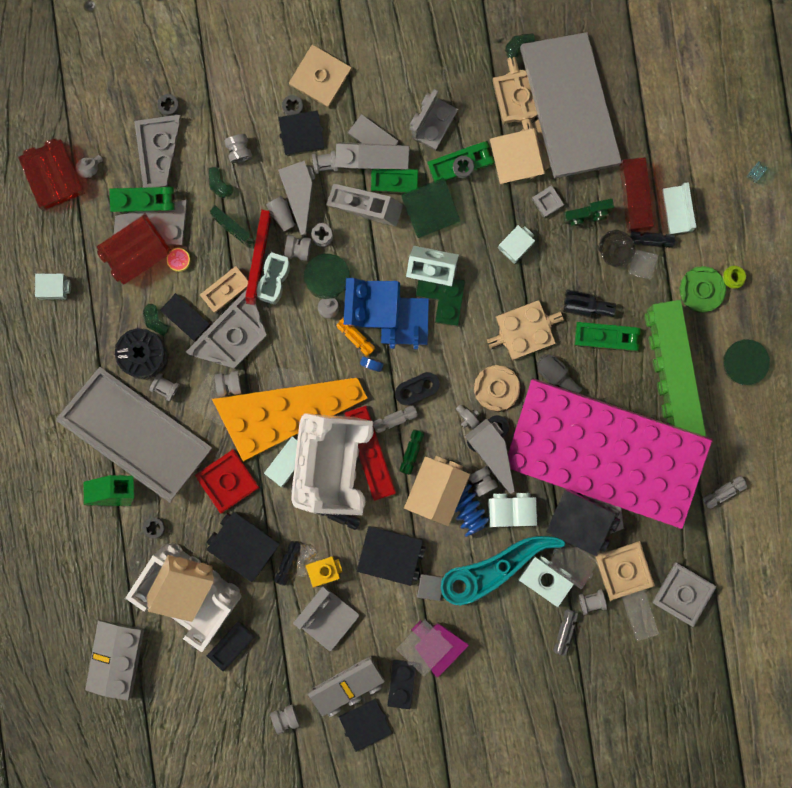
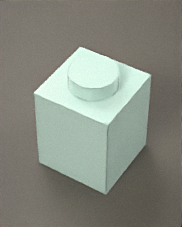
[498,225,535,264]
[35,274,71,299]

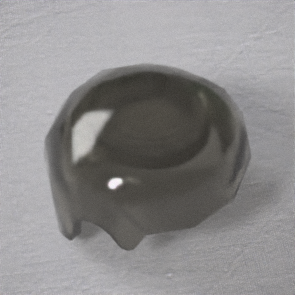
[598,230,636,268]

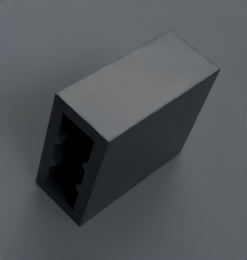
[546,489,621,557]
[206,511,280,582]
[356,526,426,586]

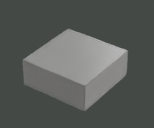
[532,185,564,218]

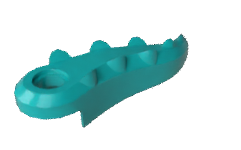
[440,536,565,605]

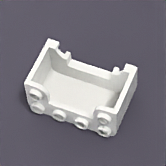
[291,414,374,515]

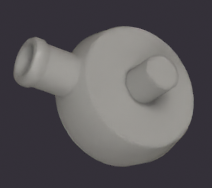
[76,155,103,178]
[318,290,339,318]
[456,405,480,429]

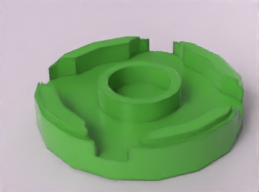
[679,266,726,313]

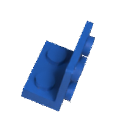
[343,278,400,328]

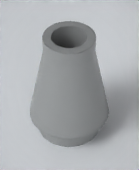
[266,196,295,232]

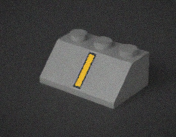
[85,621,144,701]
[308,656,385,717]

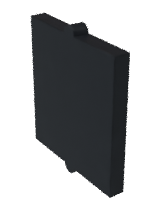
[278,110,325,155]
[339,699,392,752]

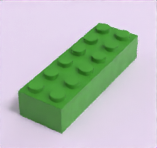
[644,300,706,436]

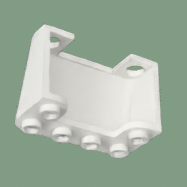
[126,543,241,652]

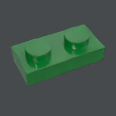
[371,169,418,194]

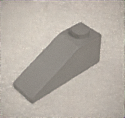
[335,142,410,169]
[278,161,315,238]
[326,183,403,226]
[464,419,514,494]

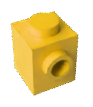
[306,556,343,587]

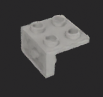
[410,89,458,151]
[293,586,359,651]

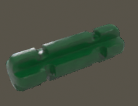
[400,429,424,475]

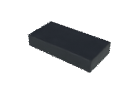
[160,293,210,342]
[206,621,255,672]

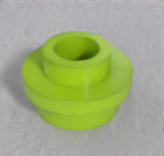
[723,266,746,289]

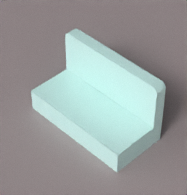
[662,182,696,234]
[264,437,298,488]

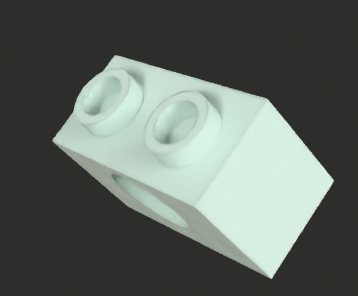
[406,246,459,286]
[518,556,573,607]

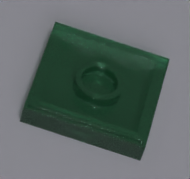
[401,178,460,238]
[210,205,254,248]

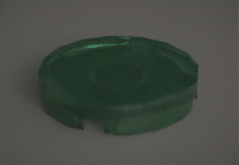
[304,253,350,299]
[723,339,770,385]

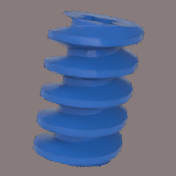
[455,484,489,537]

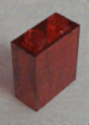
[18,138,86,211]
[96,213,172,285]

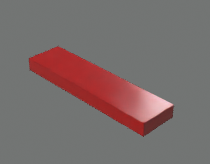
[245,209,271,305]
[344,406,396,501]

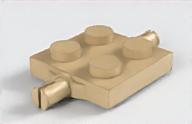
[492,57,538,130]
[487,300,564,360]

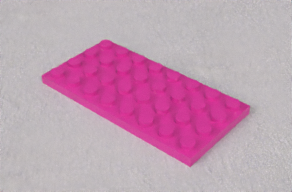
[508,379,713,529]

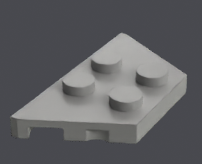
[186,289,267,369]

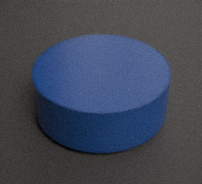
[360,356,384,372]

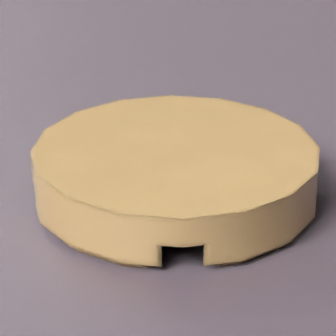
[474,365,520,412]

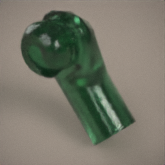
[505,33,535,59]
[208,167,233,198]
[143,304,170,336]

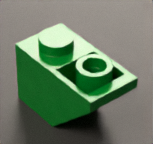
[83,475,134,506]

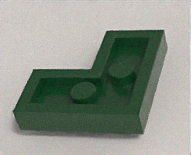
[563,198,614,226]
[416,279,465,327]

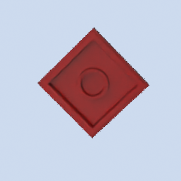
[194,449,260,514]

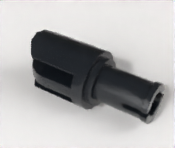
[563,289,616,318]

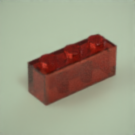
[620,157,654,233]

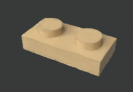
[200,266,248,313]

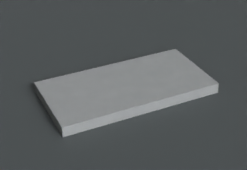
[520,32,622,178]
[56,367,212,503]

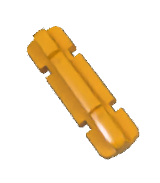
[336,318,375,356]

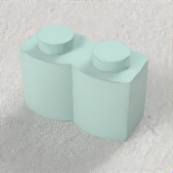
[257,253,290,305]
[488,493,537,527]

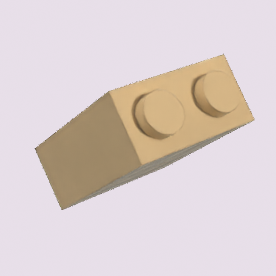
[404,456,470,527]
[147,555,214,622]

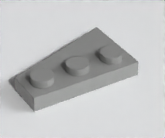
[134,115,181,187]
[113,199,187,246]

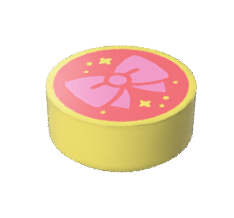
[167,248,191,272]

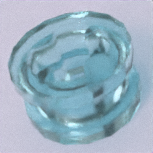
[746,160,768,183]

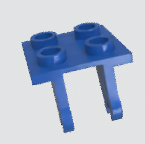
[381,298,429,350]

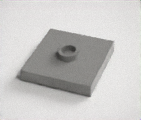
[652,562,717,627]

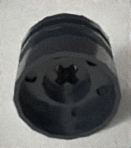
[115,328,169,380]

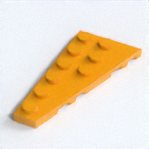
[212,378,368,461]

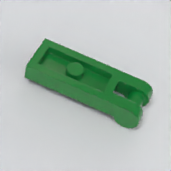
[427,141,495,185]
[109,187,175,212]
[574,322,641,352]

